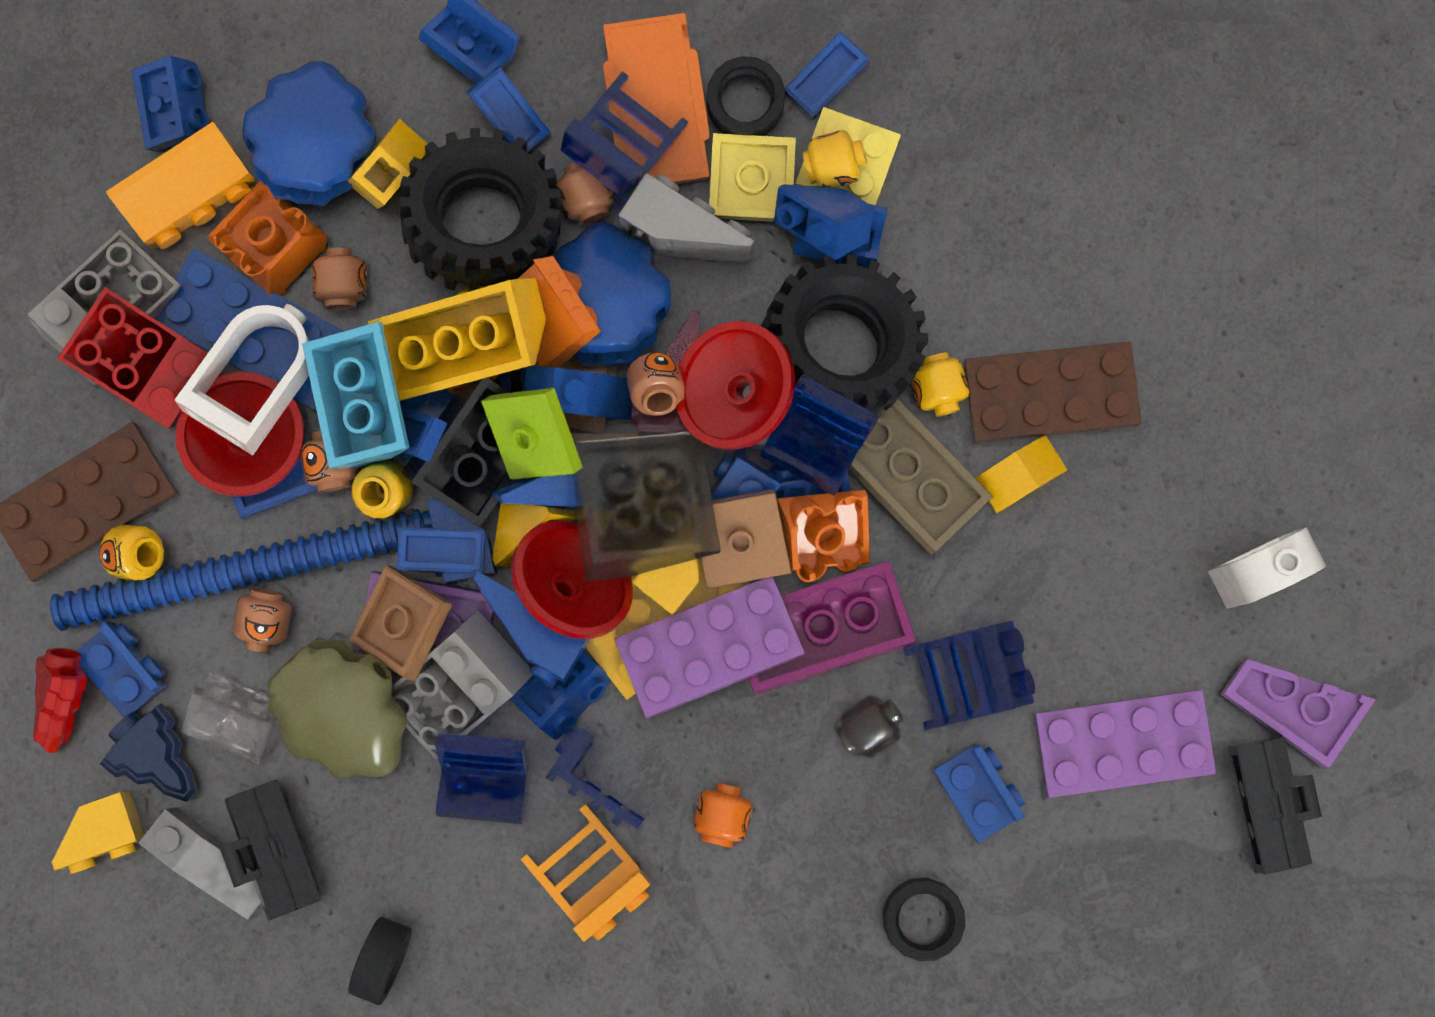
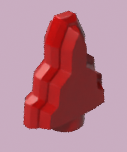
[33,648,87,753]

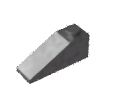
[138,807,262,920]

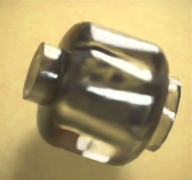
[838,695,903,758]

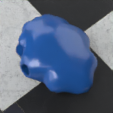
[242,61,376,206]
[554,222,671,367]

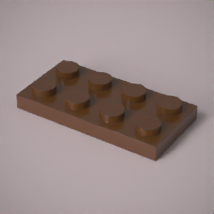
[964,341,1141,443]
[0,422,179,582]

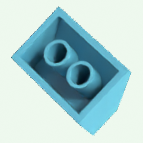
[302,322,410,469]

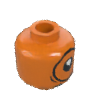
[693,782,753,848]

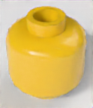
[352,461,413,518]

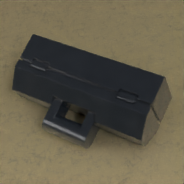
[1228,737,1322,874]
[219,779,321,921]

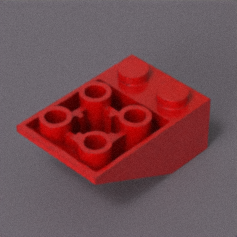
[57,287,208,429]

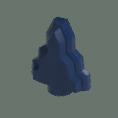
[100,703,198,802]

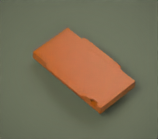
[603,13,710,191]

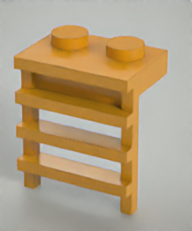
[521,804,652,942]

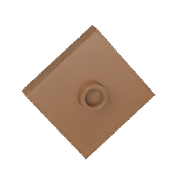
[690,489,791,588]
[349,565,453,681]

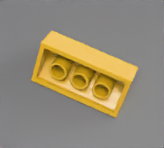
[368,278,546,401]

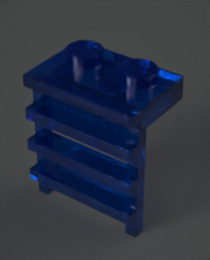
[560,71,689,201]
[759,375,880,496]
[904,621,1035,730]
[546,726,645,829]
[435,733,529,824]

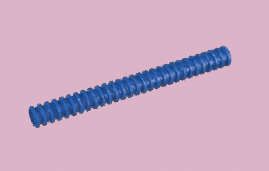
[50,509,425,631]

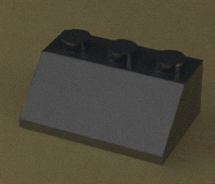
[401,378,513,527]

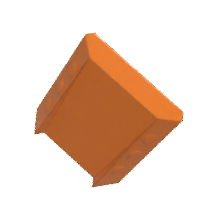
[208,181,328,296]
[518,256,601,368]
[777,490,870,582]

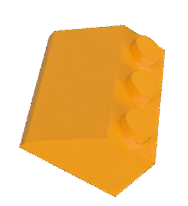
[106,122,257,251]

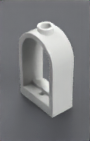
[175,304,309,456]
[1208,527,1326,609]

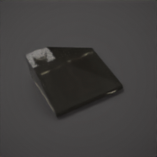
[574,432,721,581]

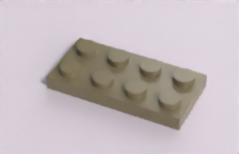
[815,399,993,556]

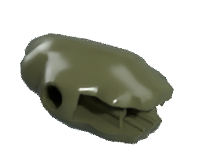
[268,637,407,779]

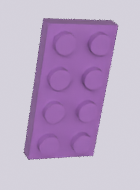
[614,577,805,719]
[1034,690,1216,798]

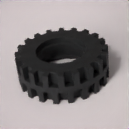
[399,128,561,292]
[761,254,928,424]

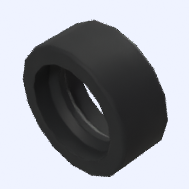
[707,56,785,136]
[883,878,965,961]
[348,917,412,1005]

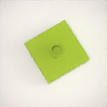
[481,388,583,480]

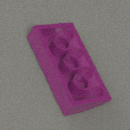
[749,561,916,696]

